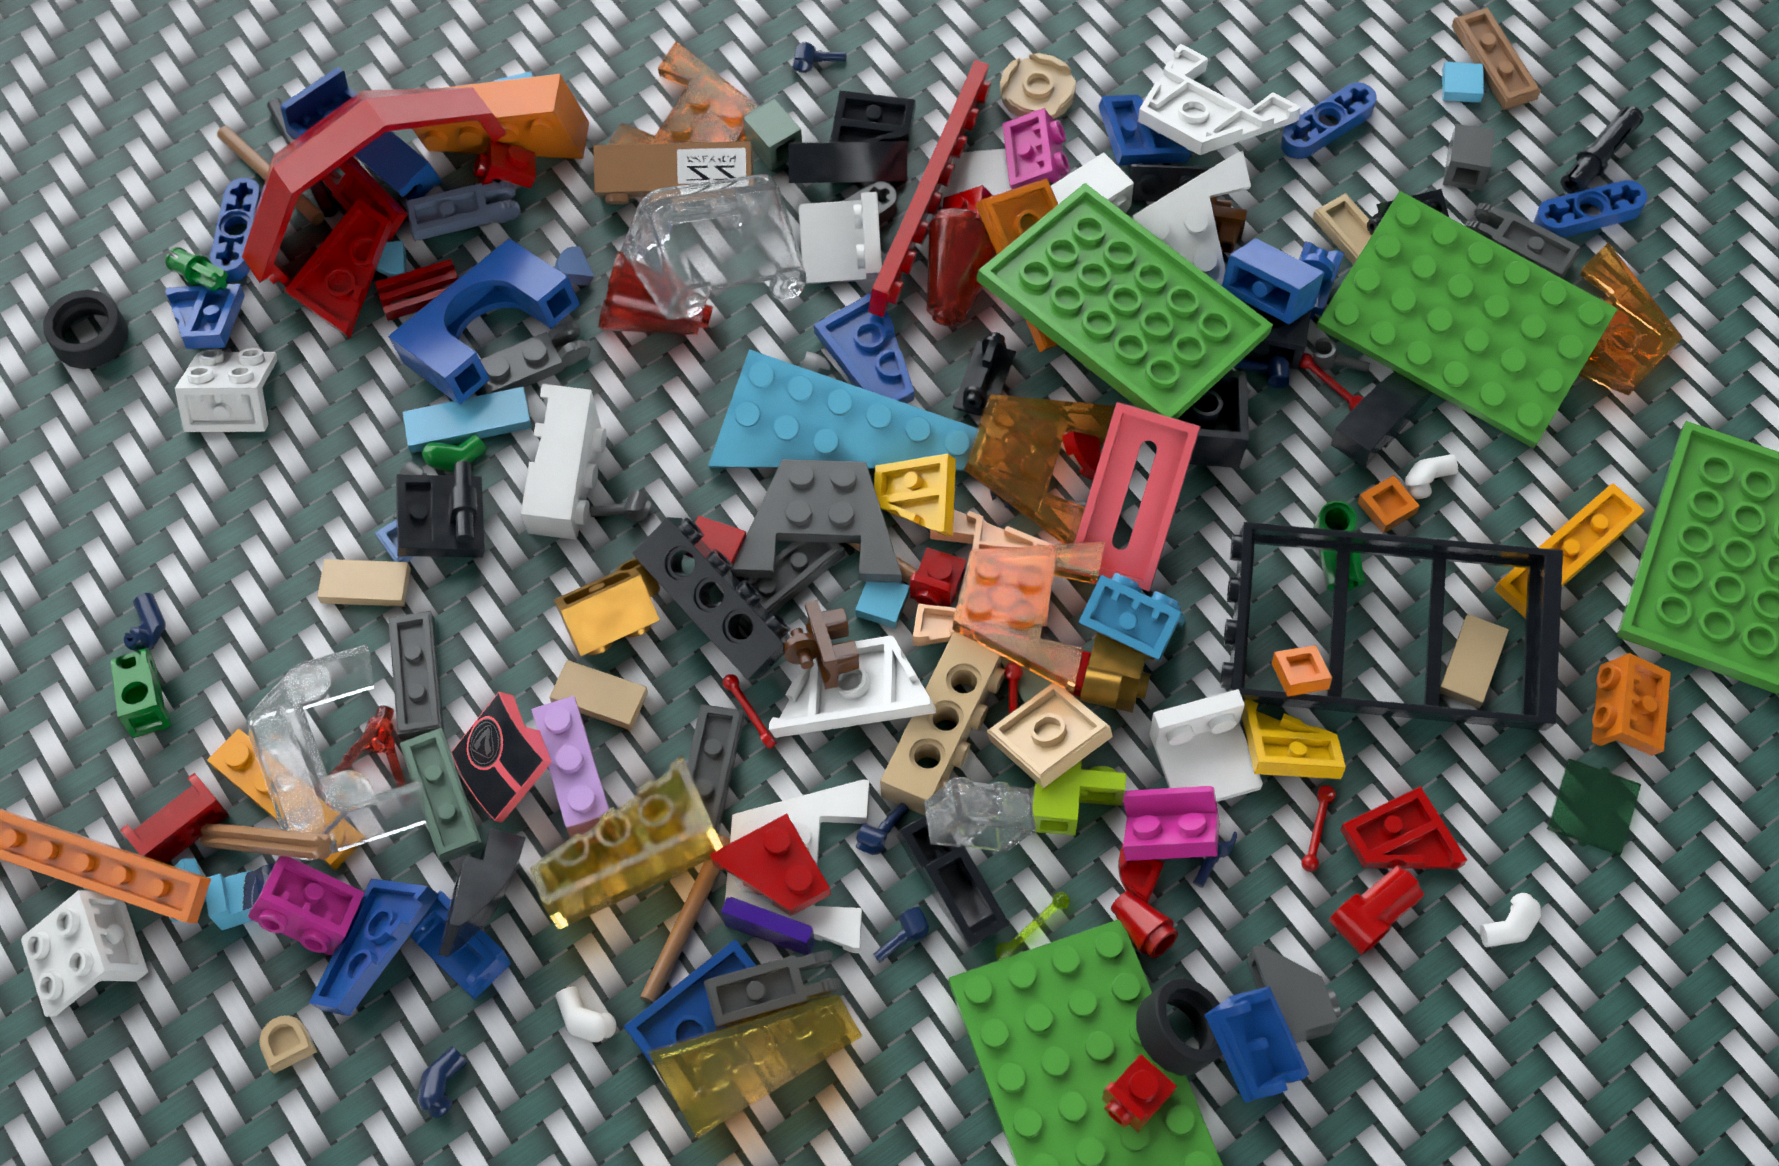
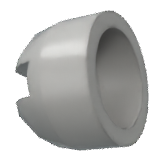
[802,351,830,373]

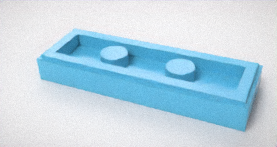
[403,387,532,453]

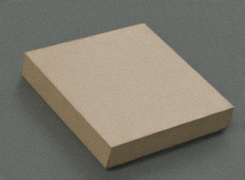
[987,681,1113,788]

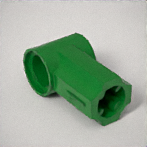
[1313,501,1365,591]

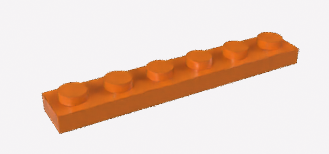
[0,809,211,924]

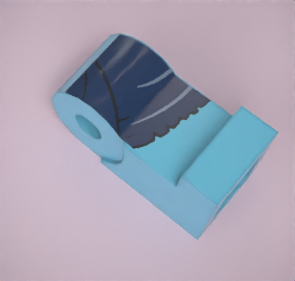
[206,863,275,930]

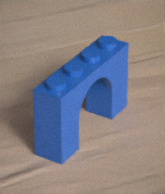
[388,238,580,405]

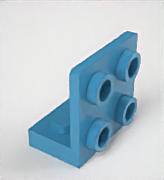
[1079,573,1186,661]

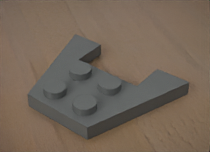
[731,459,902,583]

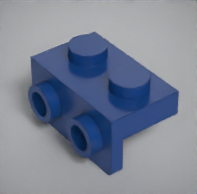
[280,67,357,139]

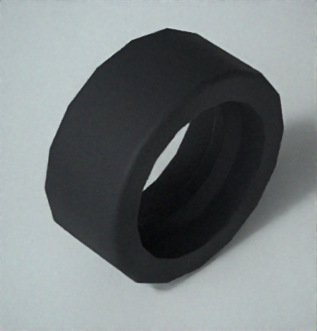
[43,289,128,369]
[1136,978,1223,1076]

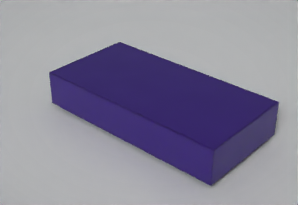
[721,896,815,955]

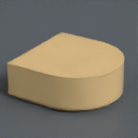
[259,1016,317,1074]

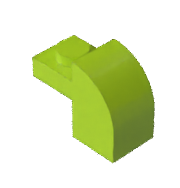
[1031,760,1126,836]

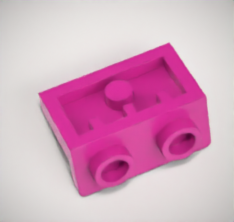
[1002,108,1070,189]
[1123,786,1220,861]
[248,856,365,955]

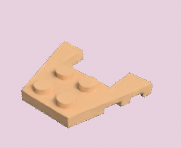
[913,510,1056,646]

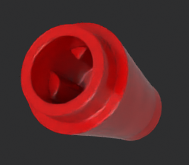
[1111,891,1178,959]

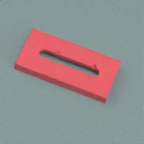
[1068,402,1201,591]

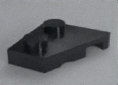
[830,90,916,142]

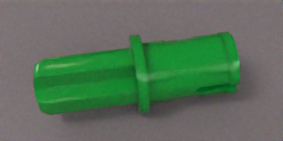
[165,247,228,292]

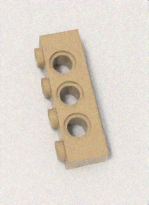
[880,632,1005,815]

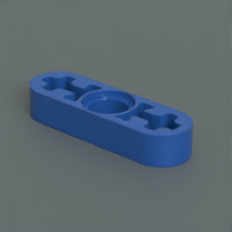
[1281,82,1377,159]
[210,178,262,282]
[1533,180,1647,238]

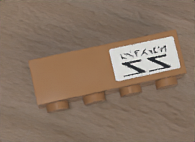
[593,141,754,205]

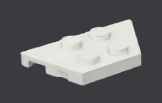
[769,635,936,738]

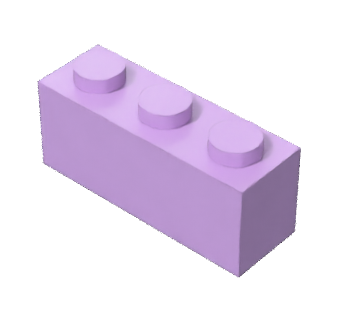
[531,696,617,846]

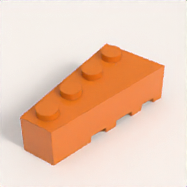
[412,74,589,159]

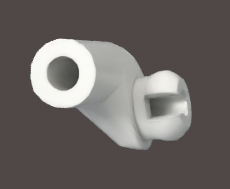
[1405,454,1458,499]
[1480,893,1541,947]
[555,986,616,1042]

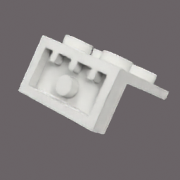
[799,192,882,284]
[175,348,277,432]
[1149,689,1263,802]
[21,890,148,1017]

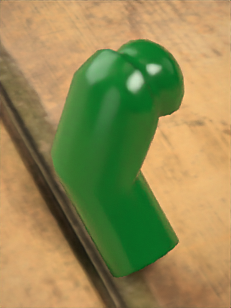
[422,434,487,473]

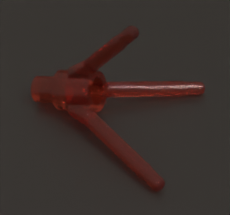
[315,705,408,797]

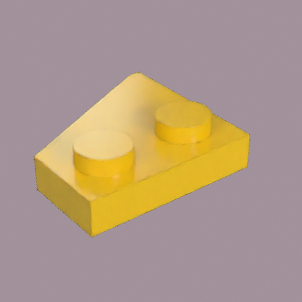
[874,454,956,537]
[1242,700,1346,779]

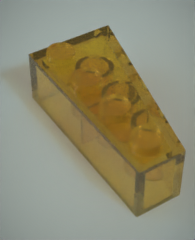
[529,756,724,929]
[646,994,862,1138]

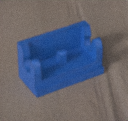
[353,131,442,200]
[410,890,511,1000]
[1205,986,1309,1103]

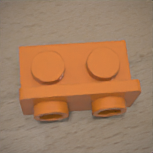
[1592,653,1671,756]

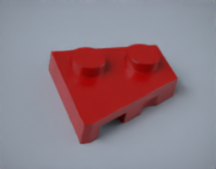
[1340,786,1467,869]
[709,813,831,916]

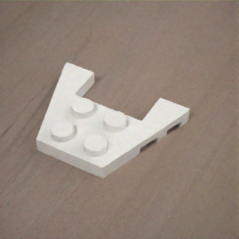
[1138,44,1301,155]
[1133,151,1251,286]
[725,780,869,953]

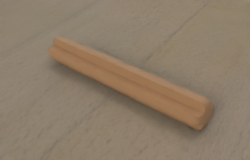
[200,823,332,859]

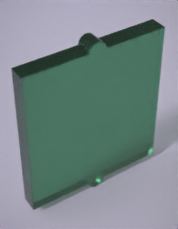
[1547,758,1641,856]

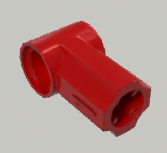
[1329,866,1425,955]

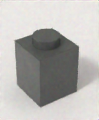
[1443,124,1495,191]

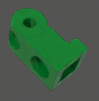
[111,648,171,738]

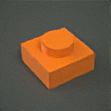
[1357,475,1420,533]
[1272,645,1332,697]

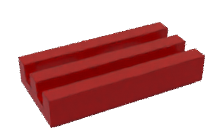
[375,259,458,321]

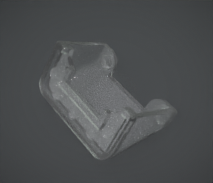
[621,174,807,320]

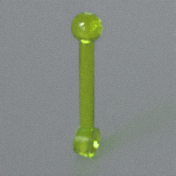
[995,892,1070,960]

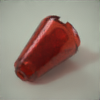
[926,208,997,326]
[598,251,714,335]

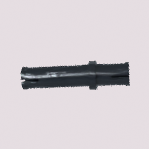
[1560,106,1644,194]

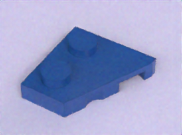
[1098,95,1192,166]
[165,284,245,349]

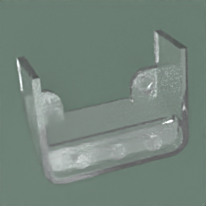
[246,644,426,860]

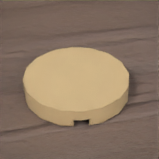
[1000,53,1076,119]

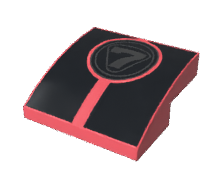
[451,692,552,823]

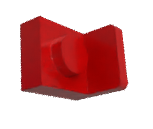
[910,548,967,607]
[1102,1054,1177,1132]

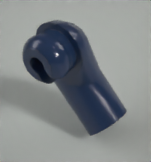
[124,593,166,652]
[417,1046,468,1118]

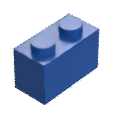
[1222,238,1325,324]

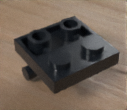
[396,461,485,558]

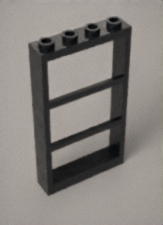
[1221,522,1563,731]

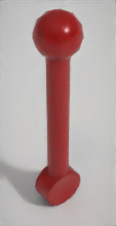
[1299,353,1363,411]
[1004,663,1023,714]
[722,674,777,749]
[1301,785,1335,872]

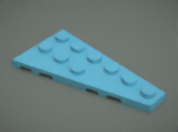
[708,349,984,471]

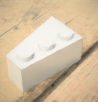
[521,384,607,540]

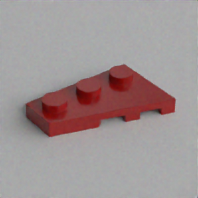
[284,199,393,339]

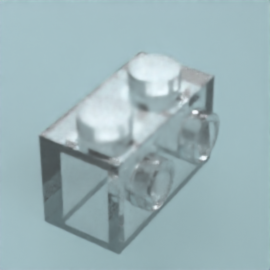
[924,777,1036,852]

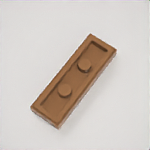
[1451,7,1541,110]

